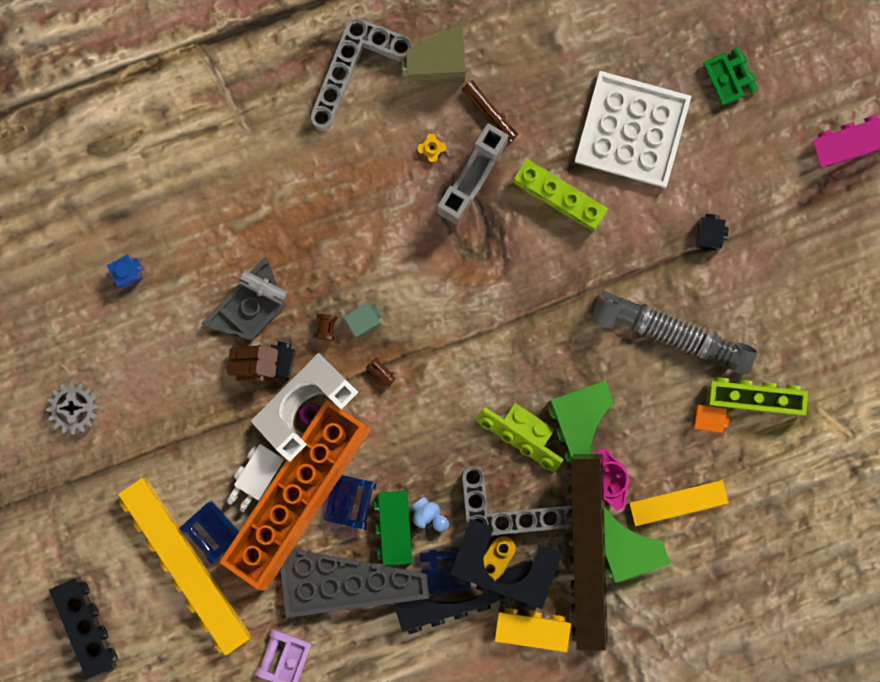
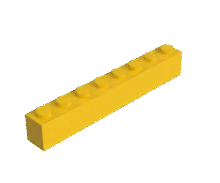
[118,477,252,656]

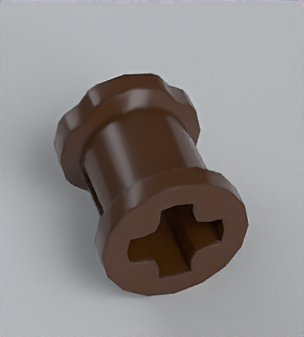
[313,314,338,341]

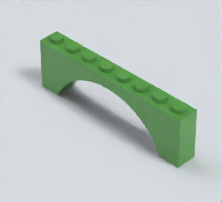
[547,381,671,583]

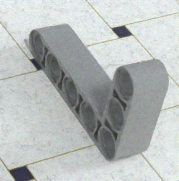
[311,18,412,132]
[462,466,573,535]

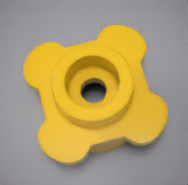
[418,134,446,162]

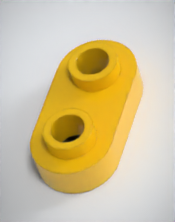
[484,536,516,580]

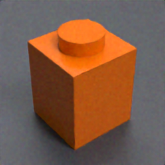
[691,405,729,433]

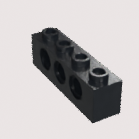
[49,577,118,680]

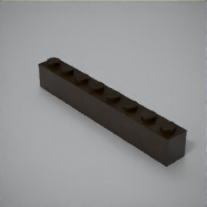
[567,454,608,650]

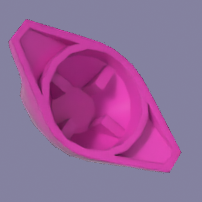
[597,448,629,511]

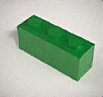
[374,490,412,566]

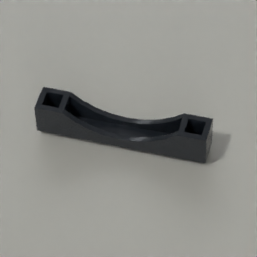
[394,559,532,634]

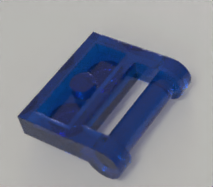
[324,475,377,530]
[179,500,240,564]

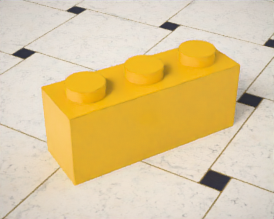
[494,607,571,652]

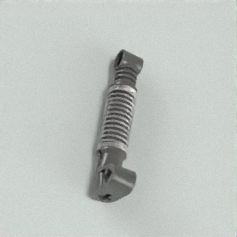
[591,290,758,375]

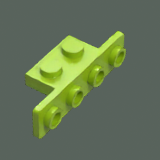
[475,403,564,473]

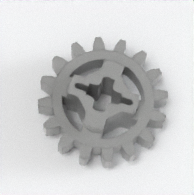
[46,382,100,434]

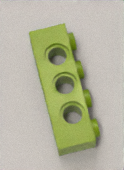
[513,158,608,232]

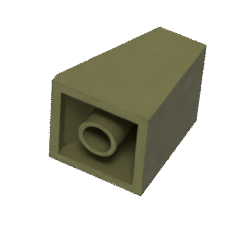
[402,24,466,84]

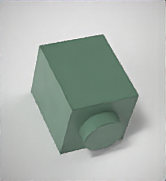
[344,302,382,338]

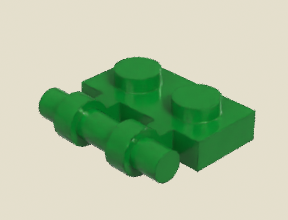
[702,47,759,106]

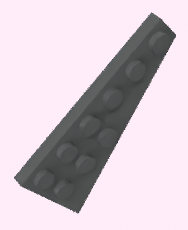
[280,549,430,618]

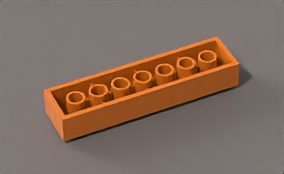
[219,399,372,591]

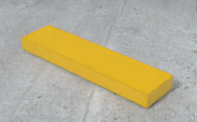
[629,480,728,526]

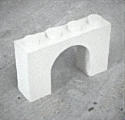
[251,353,358,462]

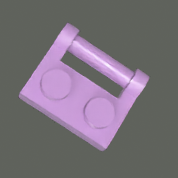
[255,628,312,682]

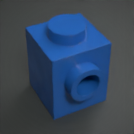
[107,254,143,289]

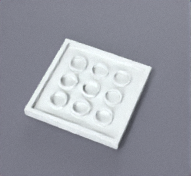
[574,71,691,188]

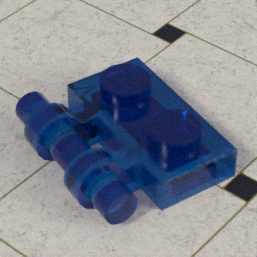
[420,547,471,594]

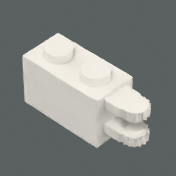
[227,444,286,513]

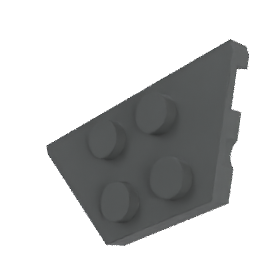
[201,257,285,341]

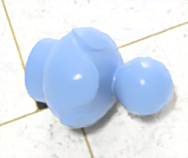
[410,497,449,532]

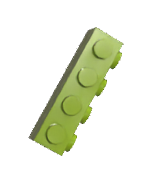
[706,377,809,416]

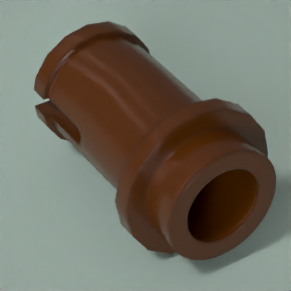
[366,357,396,388]

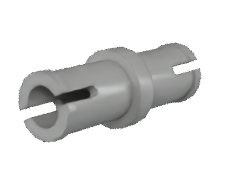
[238,270,288,305]

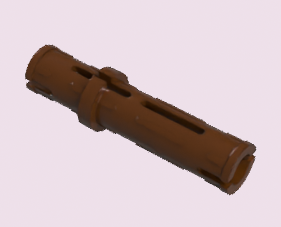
[462,80,519,144]

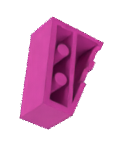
[813,114,880,168]

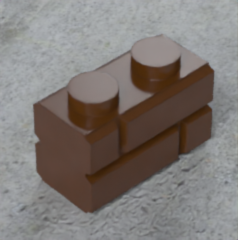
[227,345,278,383]

